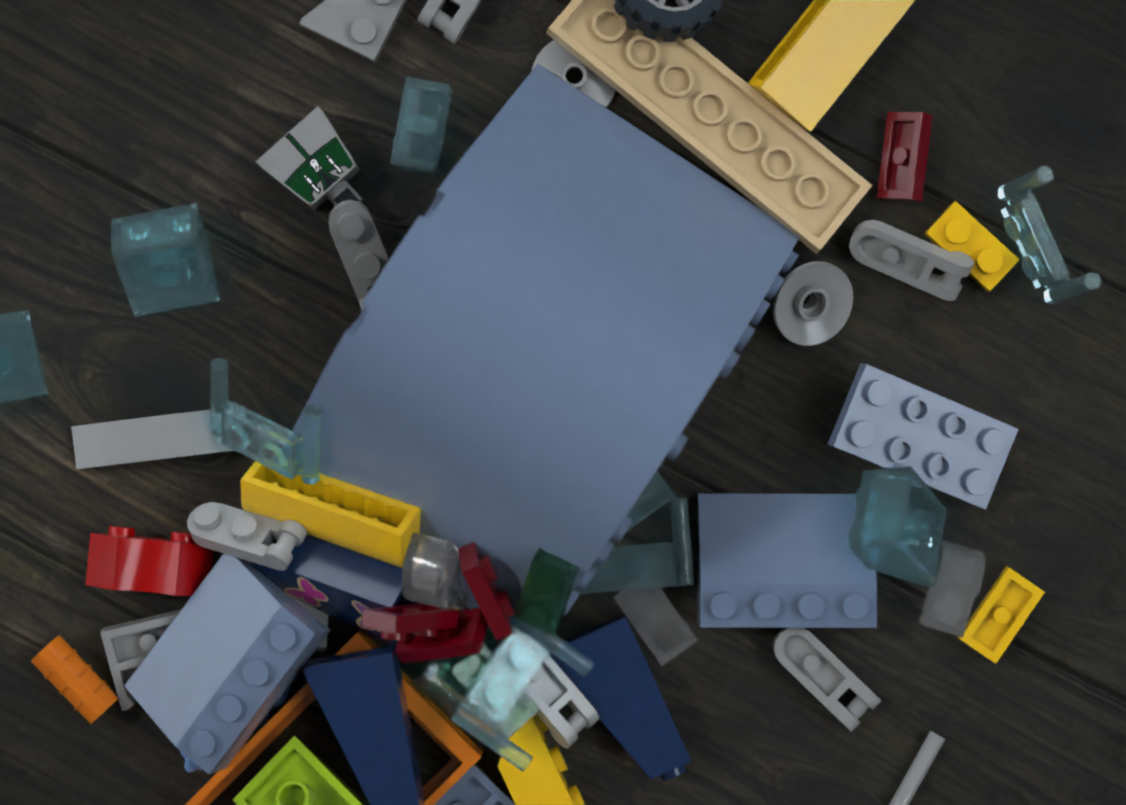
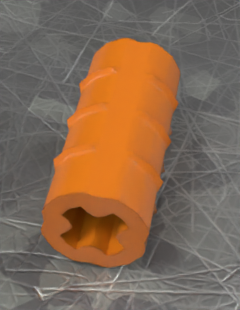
[31,635,118,724]

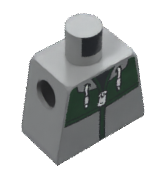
[256,106,363,210]

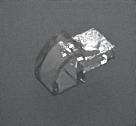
[402,533,469,611]
[918,539,985,637]
[613,572,699,667]

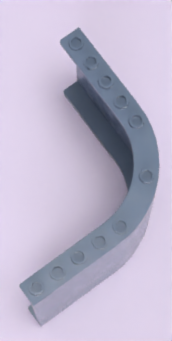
[278,64,799,640]

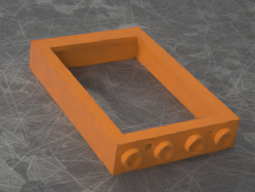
[185,631,483,805]

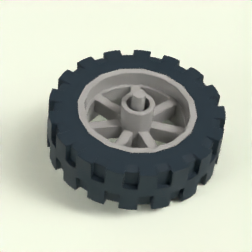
[614,0,723,42]

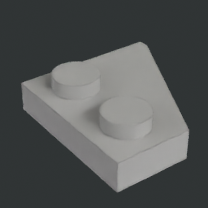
[299,0,406,63]
[100,609,182,711]

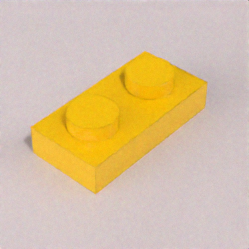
[924,201,1020,292]
[957,566,1045,664]

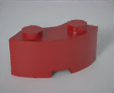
[85,526,214,596]

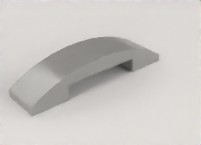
[71,406,249,469]

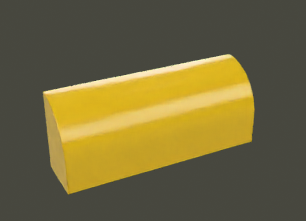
[748,0,915,132]
[240,453,421,570]

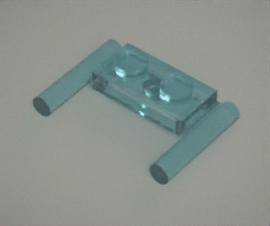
[998,166,1101,304]
[210,358,322,484]
[574,498,694,595]
[450,611,594,772]

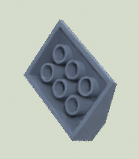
[697,493,877,628]
[124,554,330,775]

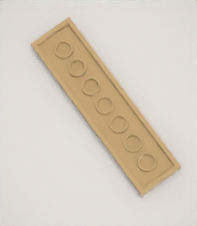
[546,0,872,254]

